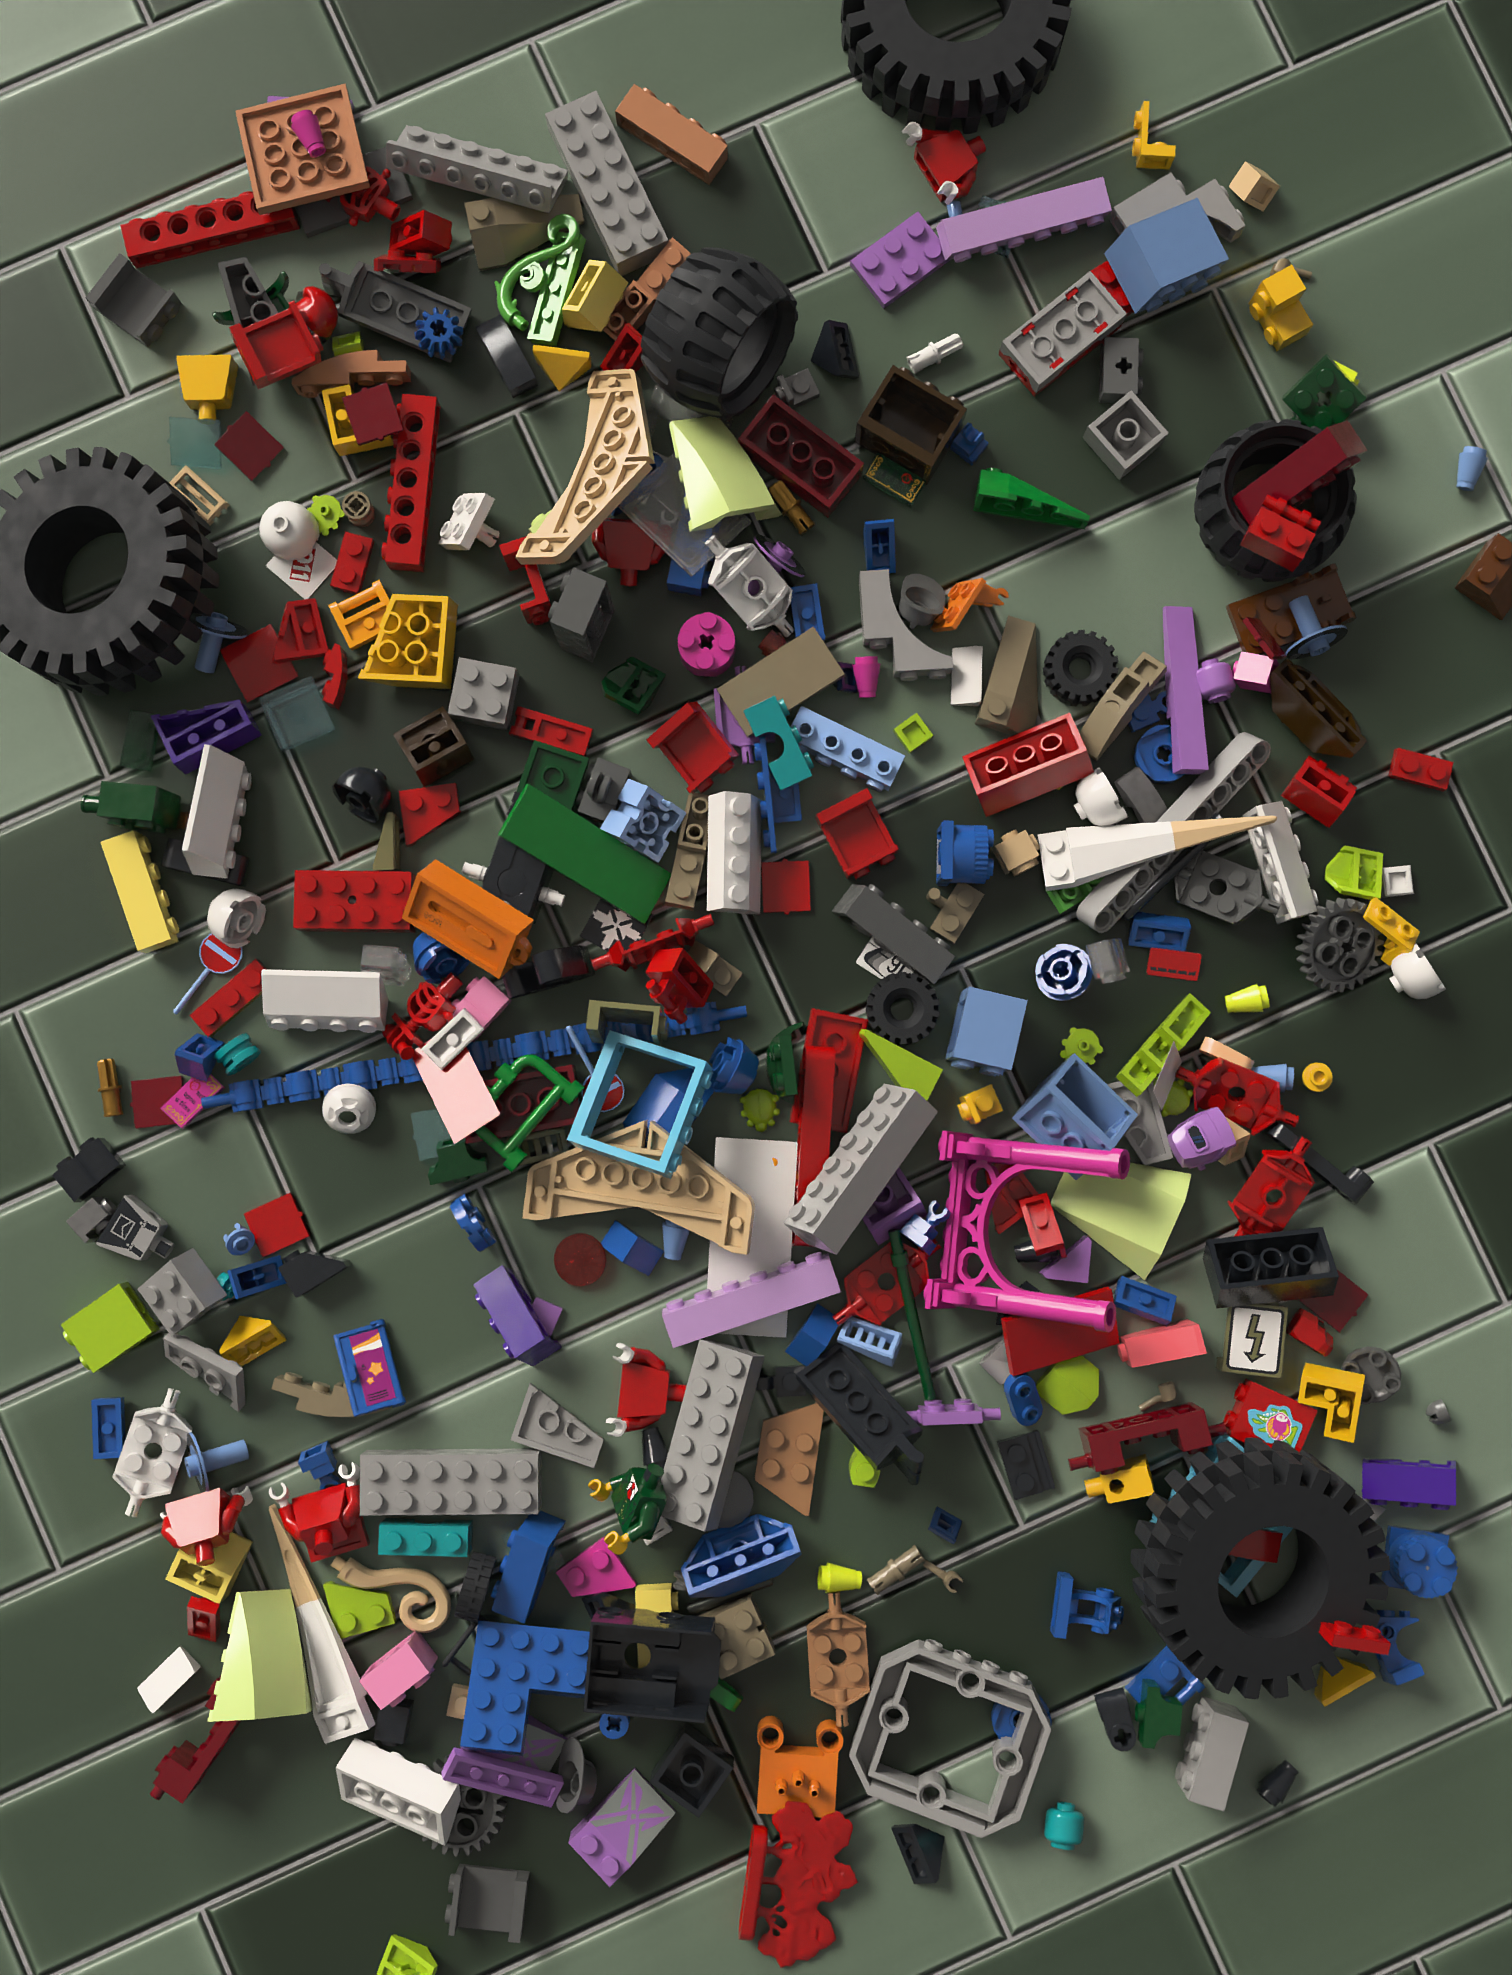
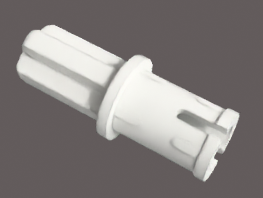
[906,334,963,374]

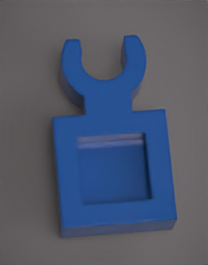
[1128,691,1167,733]

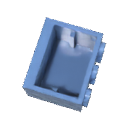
[1104,198,1229,314]
[945,986,1028,1077]
[1012,1053,1138,1180]

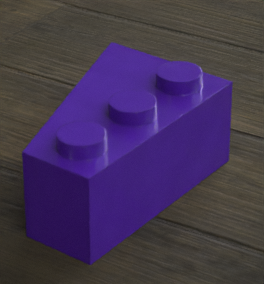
[151,700,262,775]

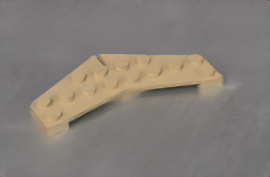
[515,369,655,565]
[522,1120,755,1255]

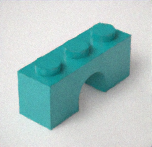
[743,695,815,790]
[378,1518,473,1557]

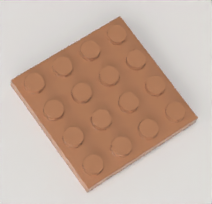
[235,84,371,215]

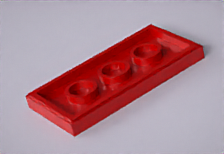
[789,1008,868,1133]
[1001,1286,1120,1376]

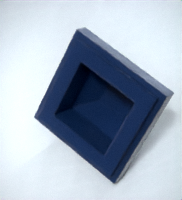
[833,662,858,693]
[928,1506,962,1544]

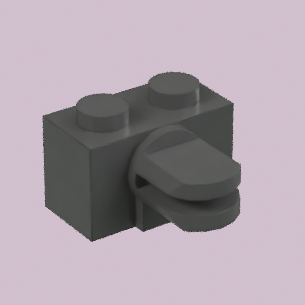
[575,758,632,824]

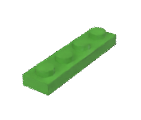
[527,232,586,346]

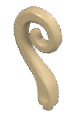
[330,1555,451,1633]

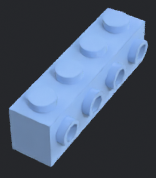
[791,706,905,792]

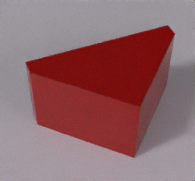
[600,323,643,373]

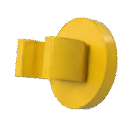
[1302,1063,1333,1092]

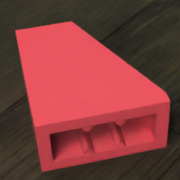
[1117,1319,1207,1368]

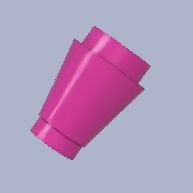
[291,110,326,158]
[852,656,881,698]

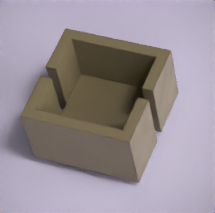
[698,1593,775,1679]

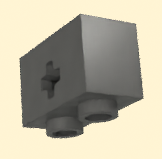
[1099,337,1143,403]

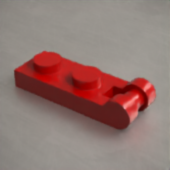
[509,707,594,757]

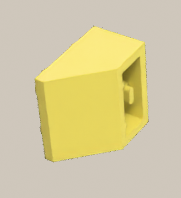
[562,260,628,332]
[165,1532,253,1604]

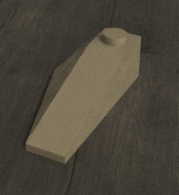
[465,194,584,271]
[975,615,1038,736]

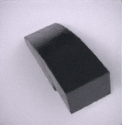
[475,314,538,398]

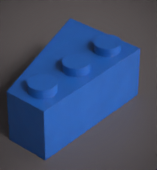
[491,1511,566,1624]

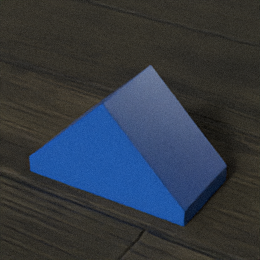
[863,519,896,573]
[175,1033,225,1082]
[600,1220,664,1276]
[227,1255,287,1299]
[785,1303,840,1366]

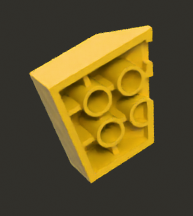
[358,594,458,689]

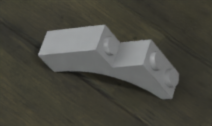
[1109,173,1246,243]
[859,569,953,681]

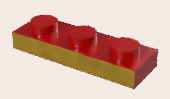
[189,959,267,1037]

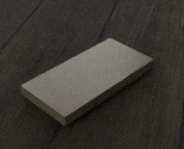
[717,626,845,738]

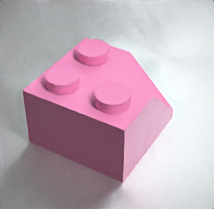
[359,1632,438,1710]

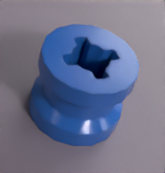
[599,1714,630,1739]

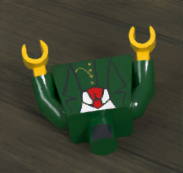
[588,1463,667,1555]

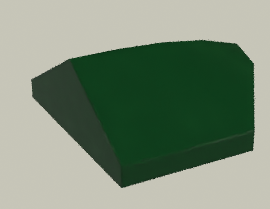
[601,657,666,715]

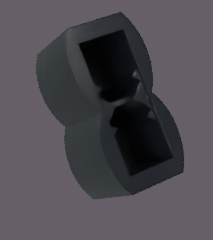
[52,1137,126,1202]

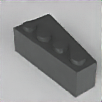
[218,257,308,386]
[832,884,955,984]

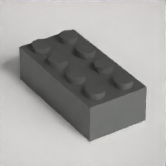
[548,567,615,663]

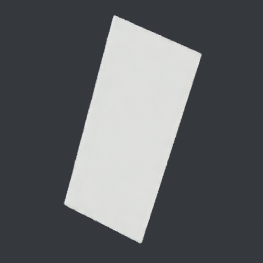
[707,1137,798,1338]

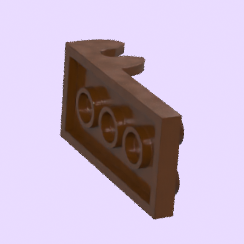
[1226,563,1357,655]

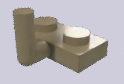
[926,883,984,944]

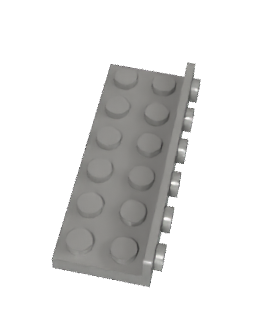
[386,125,568,213]

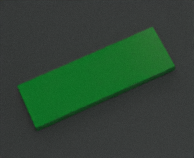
[498,784,671,924]

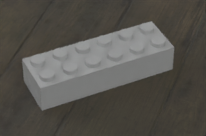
[545,91,669,276]
[784,1083,938,1255]
[661,1339,765,1532]
[360,1448,542,1516]

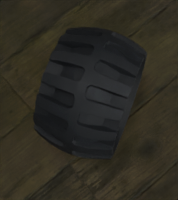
[641,247,798,419]
[1194,419,1357,582]

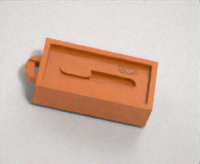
[402,859,534,979]

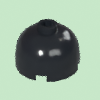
[332,767,392,823]

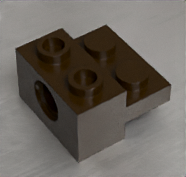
[393,706,474,787]

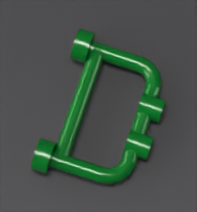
[475,1054,585,1173]

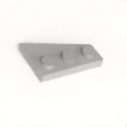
[1107,1081,1173,1165]

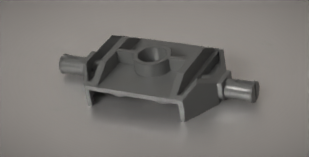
[1174,850,1281,926]

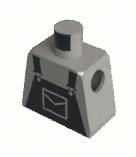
[96,1195,175,1261]

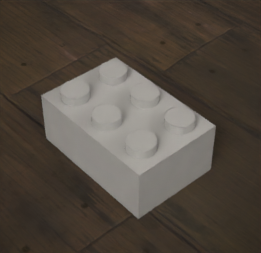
[1175,1696,1249,1812]

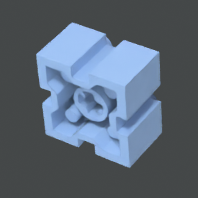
[600,779,686,863]

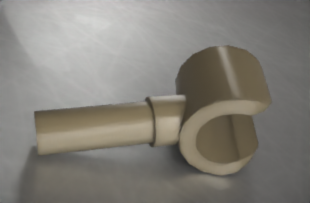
[1270,258,1312,279]
[1138,1381,1177,1412]
[922,1560,963,1593]

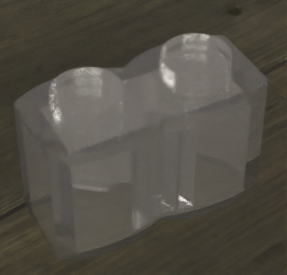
[1086,938,1130,984]
[361,945,411,987]

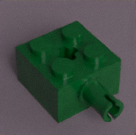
[1282,354,1367,430]
[80,781,181,834]

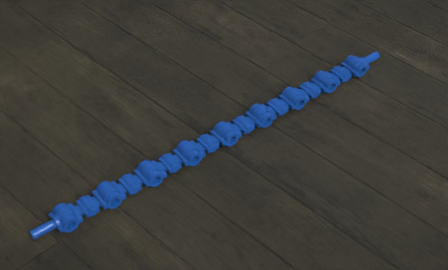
[201,1002,747,1113]

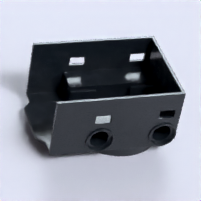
[583,1607,721,1723]

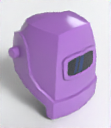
[1167,1107,1237,1171]

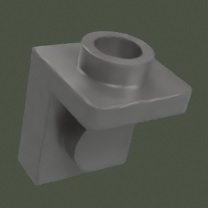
[774,368,820,409]

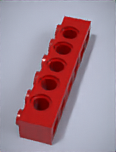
[120,191,300,269]
[381,394,441,572]

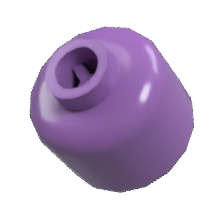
[1196,658,1236,704]

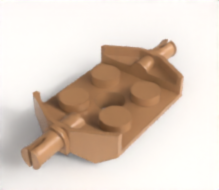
[806,1591,870,1727]

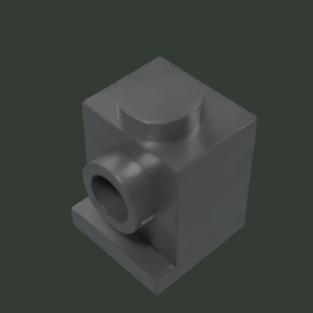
[66,1197,117,1243]

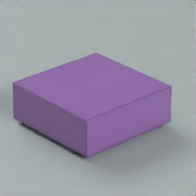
[532,1297,563,1336]

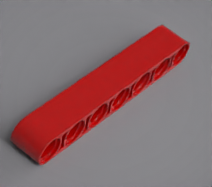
[792,1045,835,1247]

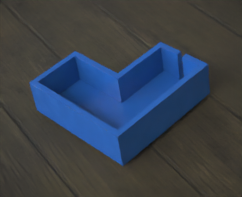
[460,1620,590,1756]

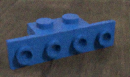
[754,736,802,853]

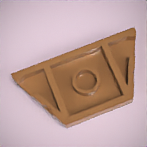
[754,1402,824,1516]

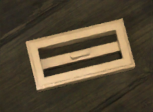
[169,465,230,526]

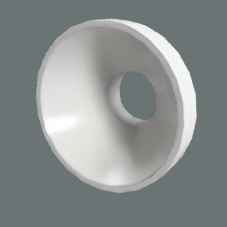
[322,1084,376,1134]

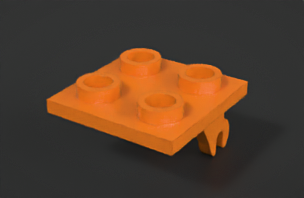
[930,578,1009,632]

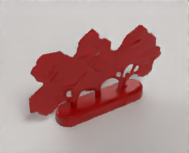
[738,1801,859,1968]

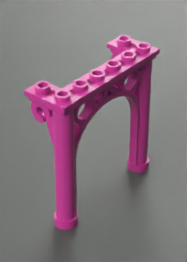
[923,1130,1130,1332]

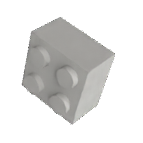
[1083,390,1169,480]
[448,657,520,731]
[137,1248,227,1337]

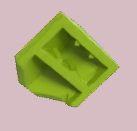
[1325,845,1383,900]
[1035,1355,1099,1415]
[377,1934,438,1975]

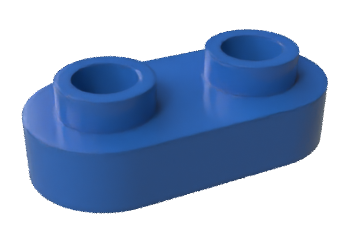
[1004,1373,1043,1426]

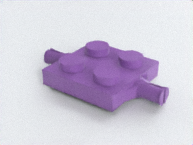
[714,666,775,765]
[906,1399,1001,1425]

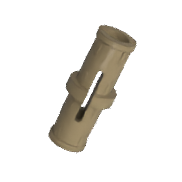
[867,1545,926,1595]

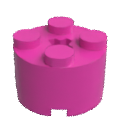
[677,612,736,677]

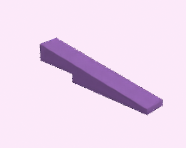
[1163,606,1209,774]

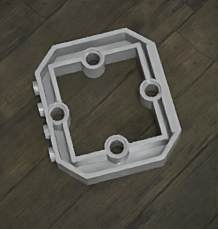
[849,1639,1051,1838]

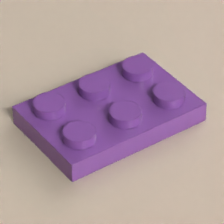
[850,211,950,309]

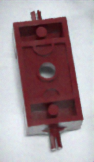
[1068,1402,1227,1475]
[150,1676,242,1804]

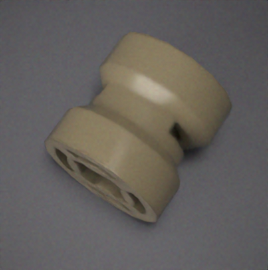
[342,491,376,528]

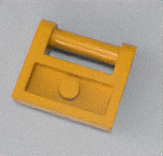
[328,580,390,651]

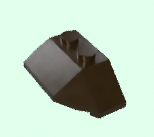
[1270,658,1367,758]

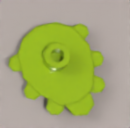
[307,495,345,536]
[1060,1027,1103,1065]
[1153,1076,1194,1117]
[739,1088,780,1133]

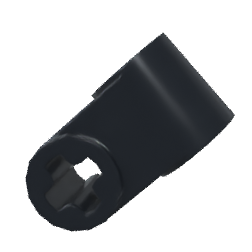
[1094,1687,1136,1751]

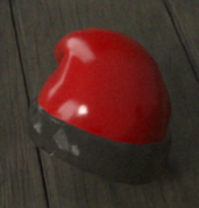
[295,286,338,345]

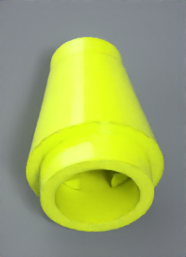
[1225,984,1270,1013]
[817,1563,862,1593]

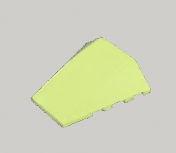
[669,416,782,532]
[1050,1163,1192,1280]
[208,1589,313,1722]

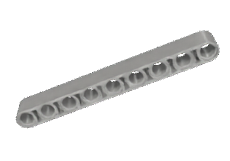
[1076,732,1271,933]

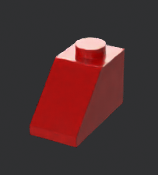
[389,210,452,256]

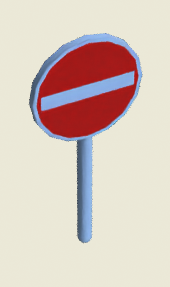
[173,933,243,1014]
[566,1026,625,1112]

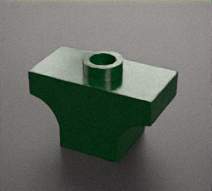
[428,1138,490,1185]
[1135,1679,1183,1749]

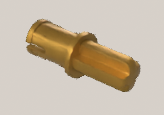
[769,480,815,535]
[97,1059,123,1117]

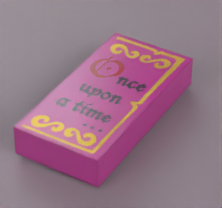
[160,1074,225,1129]

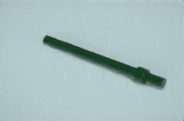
[888,1229,936,1401]

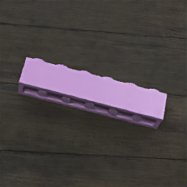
[936,177,1112,263]
[662,1252,841,1348]

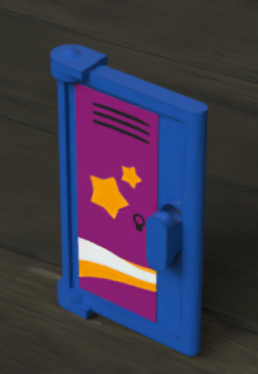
[333,1319,407,1417]

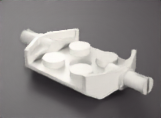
[705,535,794,637]
[112,1388,193,1517]

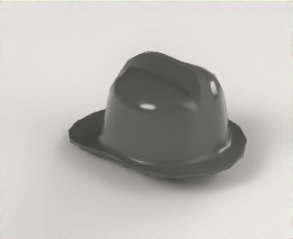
[899,574,945,630]
[555,1737,597,1814]

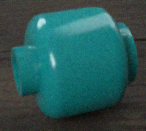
[1044,1801,1085,1850]

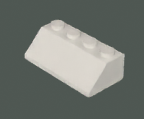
[182,744,252,878]
[707,791,762,915]
[1242,801,1318,924]
[261,969,388,1033]
[336,1738,461,1846]

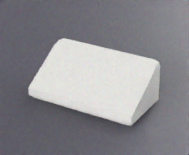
[951,646,983,706]
[421,1008,484,1070]
[137,1646,201,1713]

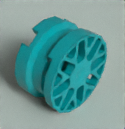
[214,1033,261,1076]

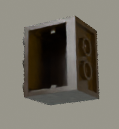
[854,365,967,485]

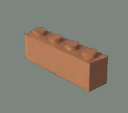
[615,84,728,185]

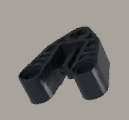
[502,945,595,999]

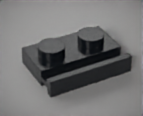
[997,1430,1055,1500]

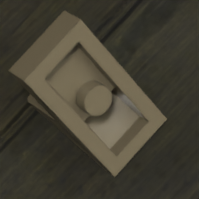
[687,941,743,997]

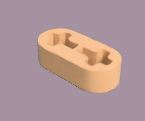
[1199,1037,1255,1070]

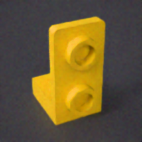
[1132,101,1176,170]
[1363,897,1420,966]
[957,1084,1003,1124]

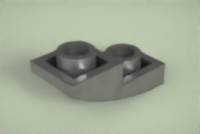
[1114,767,1168,823]

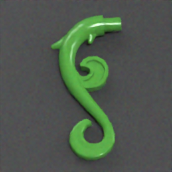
[494,214,580,331]

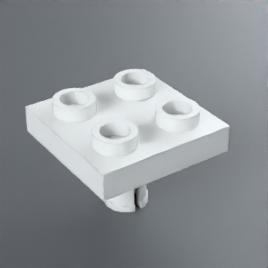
[438,493,500,550]

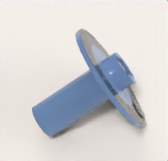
[1286,596,1348,660]
[189,612,247,673]
[184,1432,249,1493]

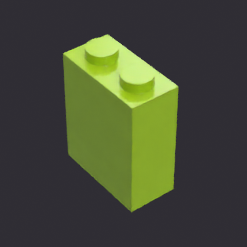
[61,1282,160,1373]

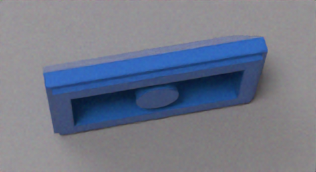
[1128,912,1191,952]

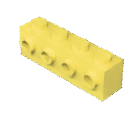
[101,830,179,953]

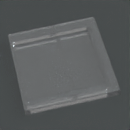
[618,453,751,577]

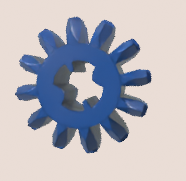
[414,307,463,359]

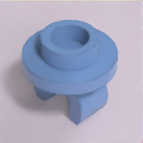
[223,1223,255,1255]

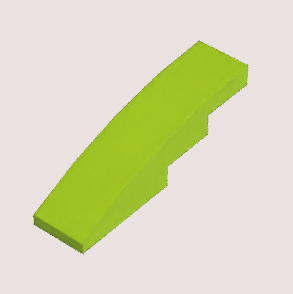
[1116,993,1211,1097]

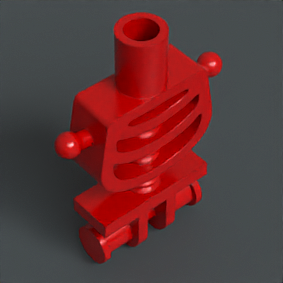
[324,166,401,227]
[382,972,464,1060]

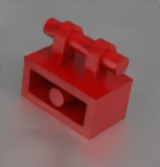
[1240,494,1321,572]
[1281,755,1357,828]
[645,948,714,1024]

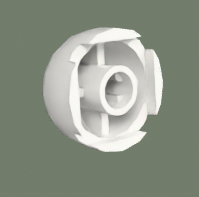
[259,501,319,561]
[1074,767,1128,826]
[207,889,266,948]
[1389,942,1446,999]

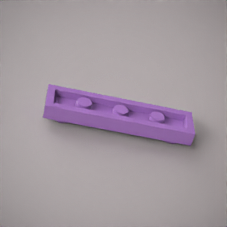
[441,1747,564,1807]

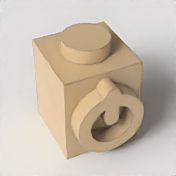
[992,829,1040,877]

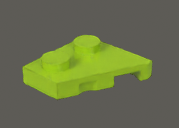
[323,1581,397,1639]

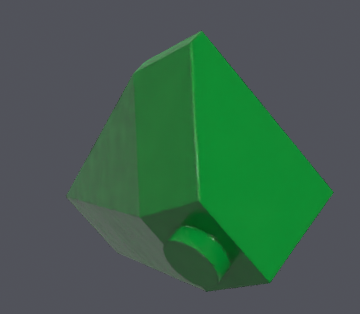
[973,468,1090,530]

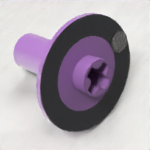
[748,534,806,596]

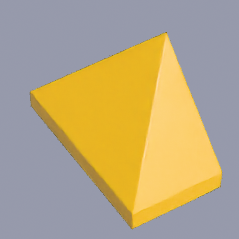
[533,345,592,392]
[219,1316,286,1367]
[1314,1656,1376,1707]

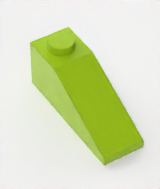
[859,1029,943,1101]

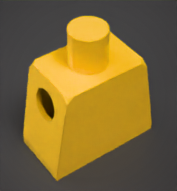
[177,355,238,424]
[1084,1454,1155,1503]

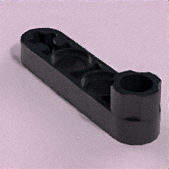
[1266,1122,1374,1205]

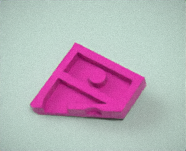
[556,1536,637,1597]

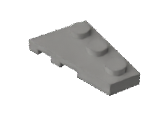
[163,1333,246,1412]
[511,1383,604,1468]

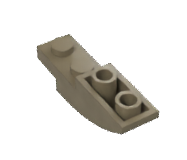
[1079,651,1167,761]
[665,792,709,911]
[271,1372,392,1417]

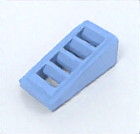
[837,1316,902,1367]

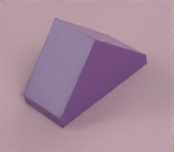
[1039,1236,1092,1283]

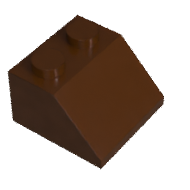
[1454,533,1512,620]

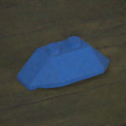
[623,1068,714,1148]
[681,1514,802,1598]

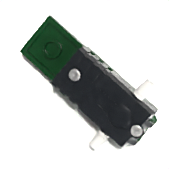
[462,740,590,924]

